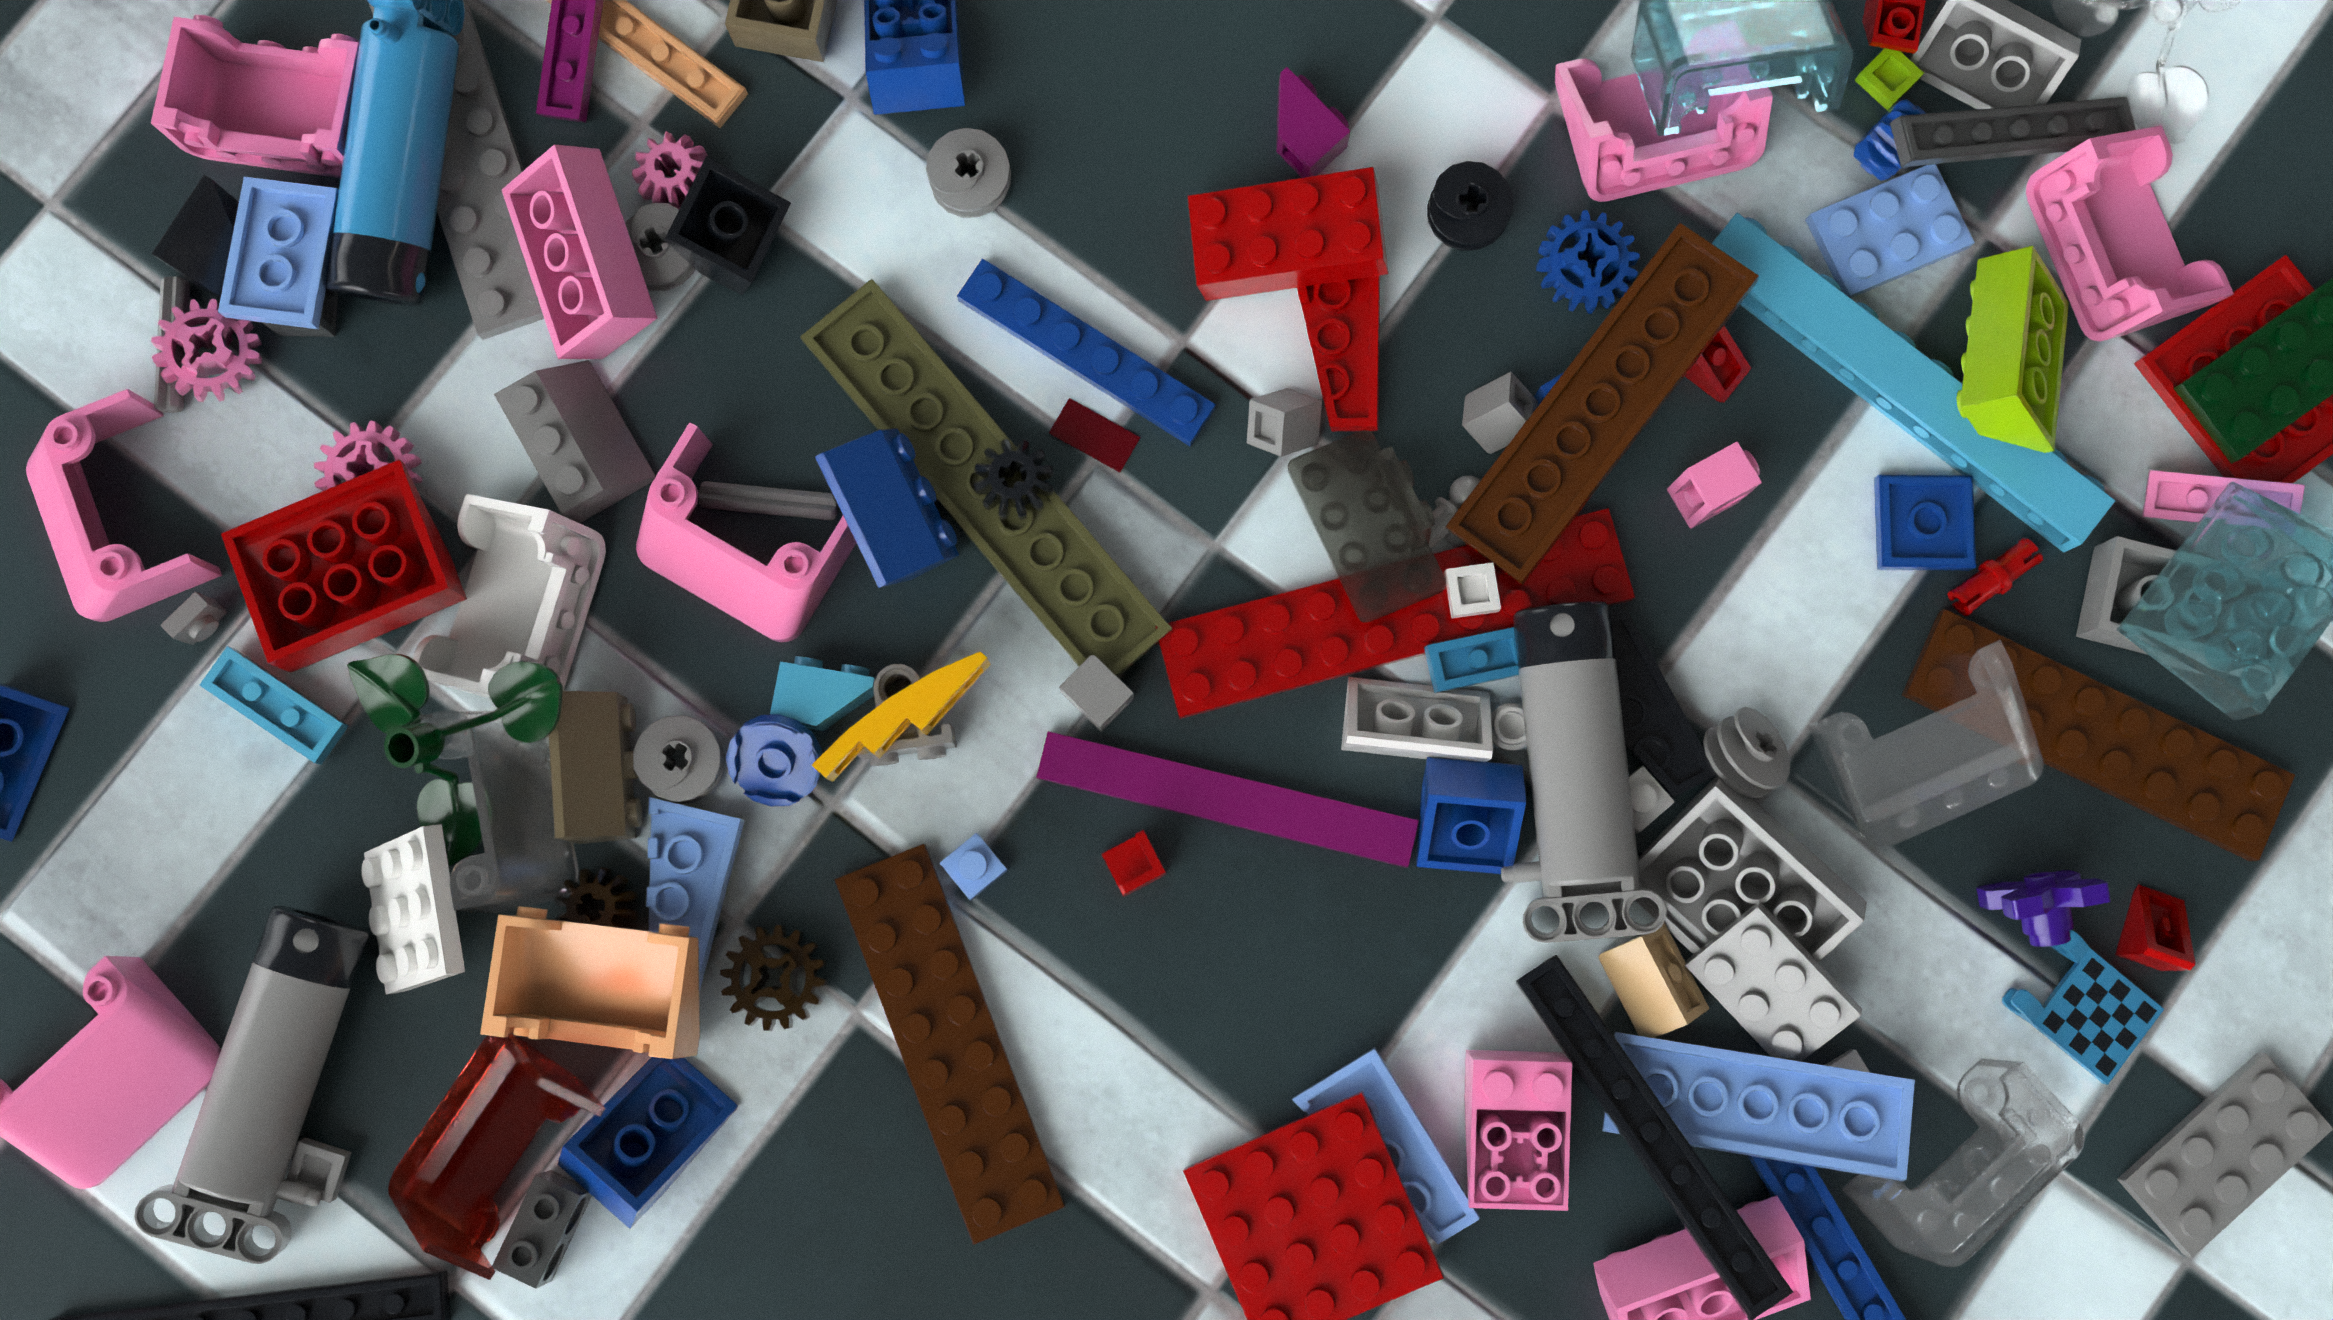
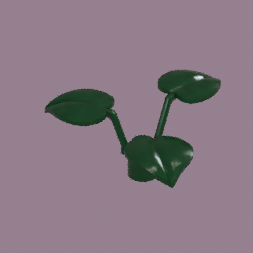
[347,654,563,866]

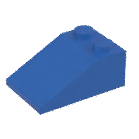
[557,1057,738,1229]

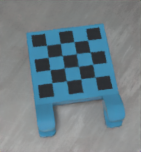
[2001,930,2164,1085]

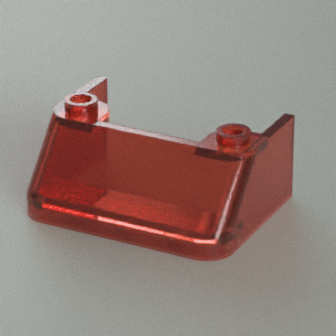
[388,1034,606,1280]

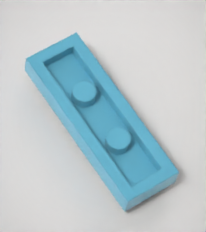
[199,646,349,765]

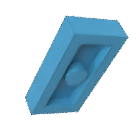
[1424,627,1519,693]

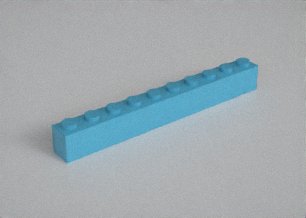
[1712,212,2116,553]

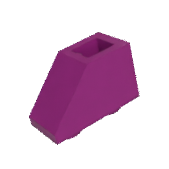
[1276,67,1351,178]

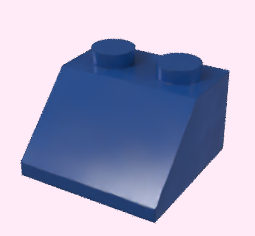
[1416,757,1526,874]

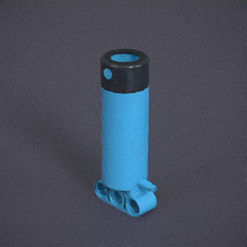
[326,0,465,306]

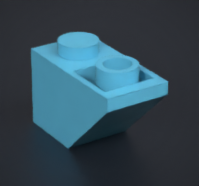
[770,656,876,731]

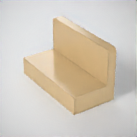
[1599,922,1710,1038]

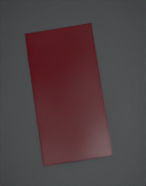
[1049,398,1141,473]

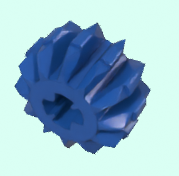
[1853,99,1927,181]

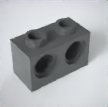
[491,1170,592,1289]

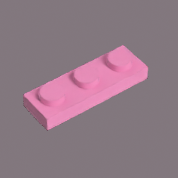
[2142,470,2305,533]

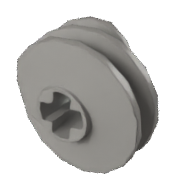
[926,128,1011,218]
[625,203,696,291]
[1703,707,1790,798]
[633,715,726,804]

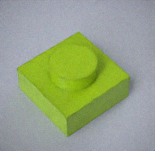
[1855,48,1924,111]

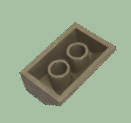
[549,691,643,844]

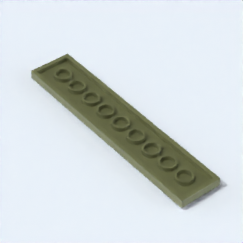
[800,279,1172,677]

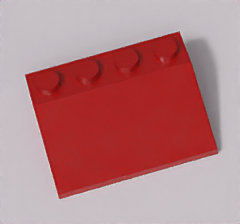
[221,459,467,673]

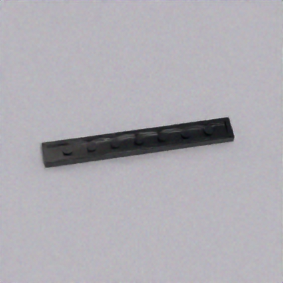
[1516,955,1793,1320]
[49,1271,451,1320]

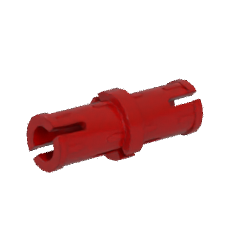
[1948,538,2043,616]

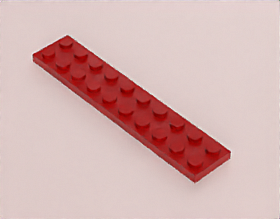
[1155,508,1635,719]

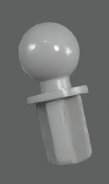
[1413,476,1481,549]

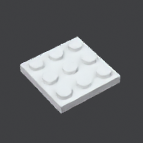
[361,824,465,995]

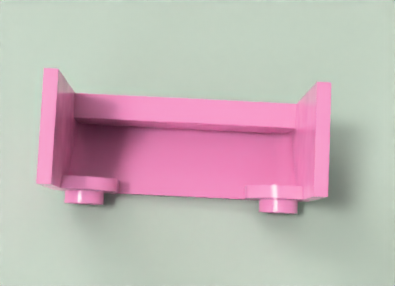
[26,389,222,622]
[636,422,857,642]

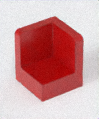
[1101,830,1166,897]

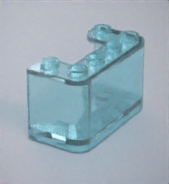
[1631,0,1853,136]

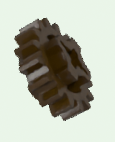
[720,925,828,1031]

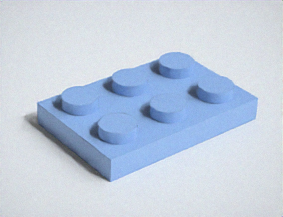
[1805,164,1975,298]
[218,177,339,329]

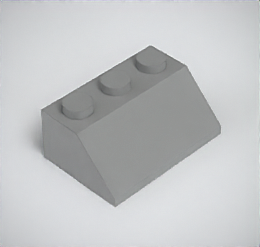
[1909,0,2081,109]
[494,360,656,523]

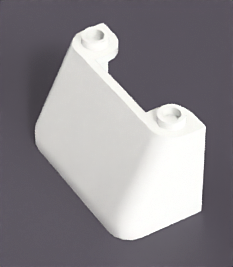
[412,494,606,699]

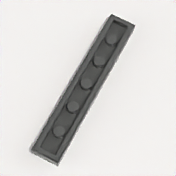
[1890,97,2136,167]

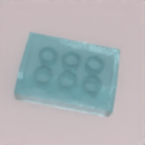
[2117,482,2333,721]

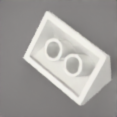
[1341,677,1493,762]

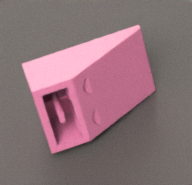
[1464,1050,1572,1211]

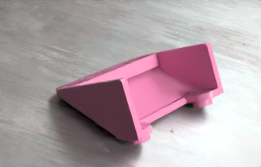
[0,956,221,1189]

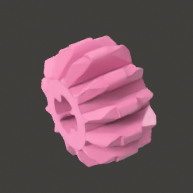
[632,131,708,209]

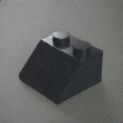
[664,156,791,295]

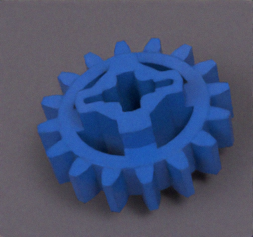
[1536,210,1640,314]

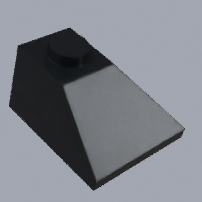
[151,175,239,299]

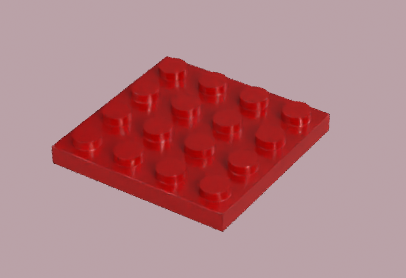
[2134,255,2333,483]
[1183,1091,1444,1320]

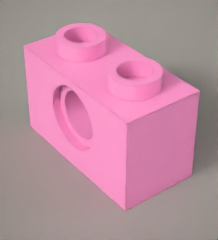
[1667,442,1762,529]

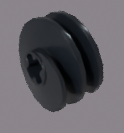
[1427,161,1513,251]

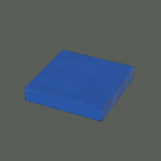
[1874,475,1976,571]

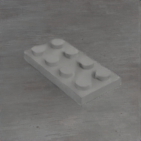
[2117,1053,2333,1258]

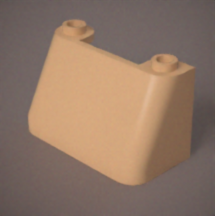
[480,906,700,1059]

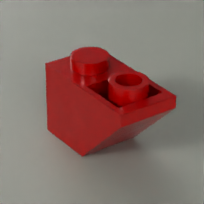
[1862,0,1926,54]

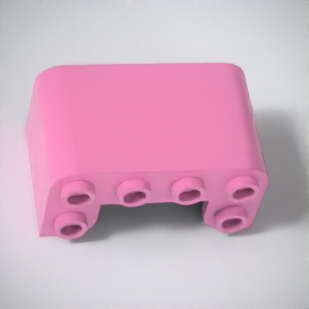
[151,15,359,178]

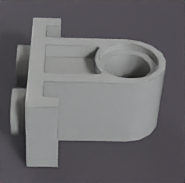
[857,664,957,766]

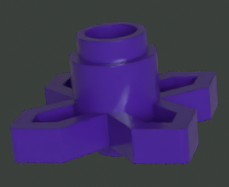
[1976,870,2111,947]

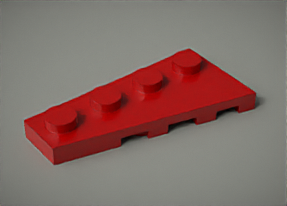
[1297,275,1381,432]

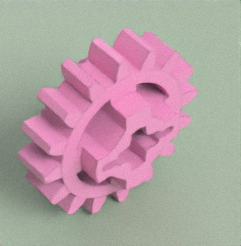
[151,299,262,402]
[314,421,422,491]

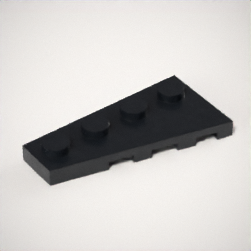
[1611,607,1718,797]

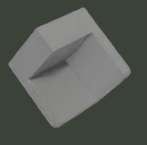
[1462,372,1538,454]
[1247,388,1322,457]
[1059,655,1134,732]

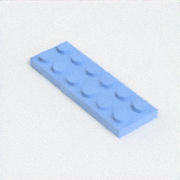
[1602,1032,1915,1181]

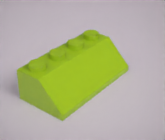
[1956,246,2069,453]

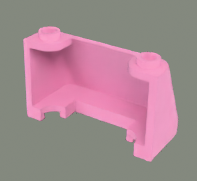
[1555,23,1773,202]
[2026,125,2234,342]

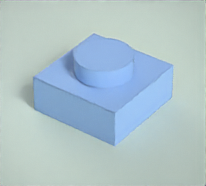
[940,832,1008,901]

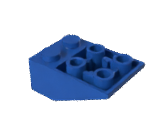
[864,0,965,115]

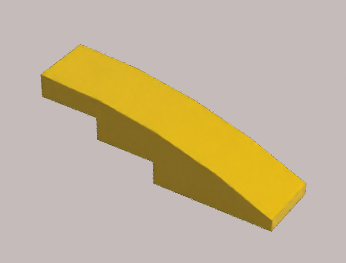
[812,651,991,782]

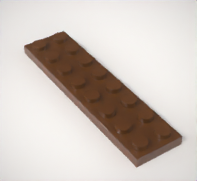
[1445,223,1759,585]
[1901,609,2295,862]
[834,844,1065,1245]

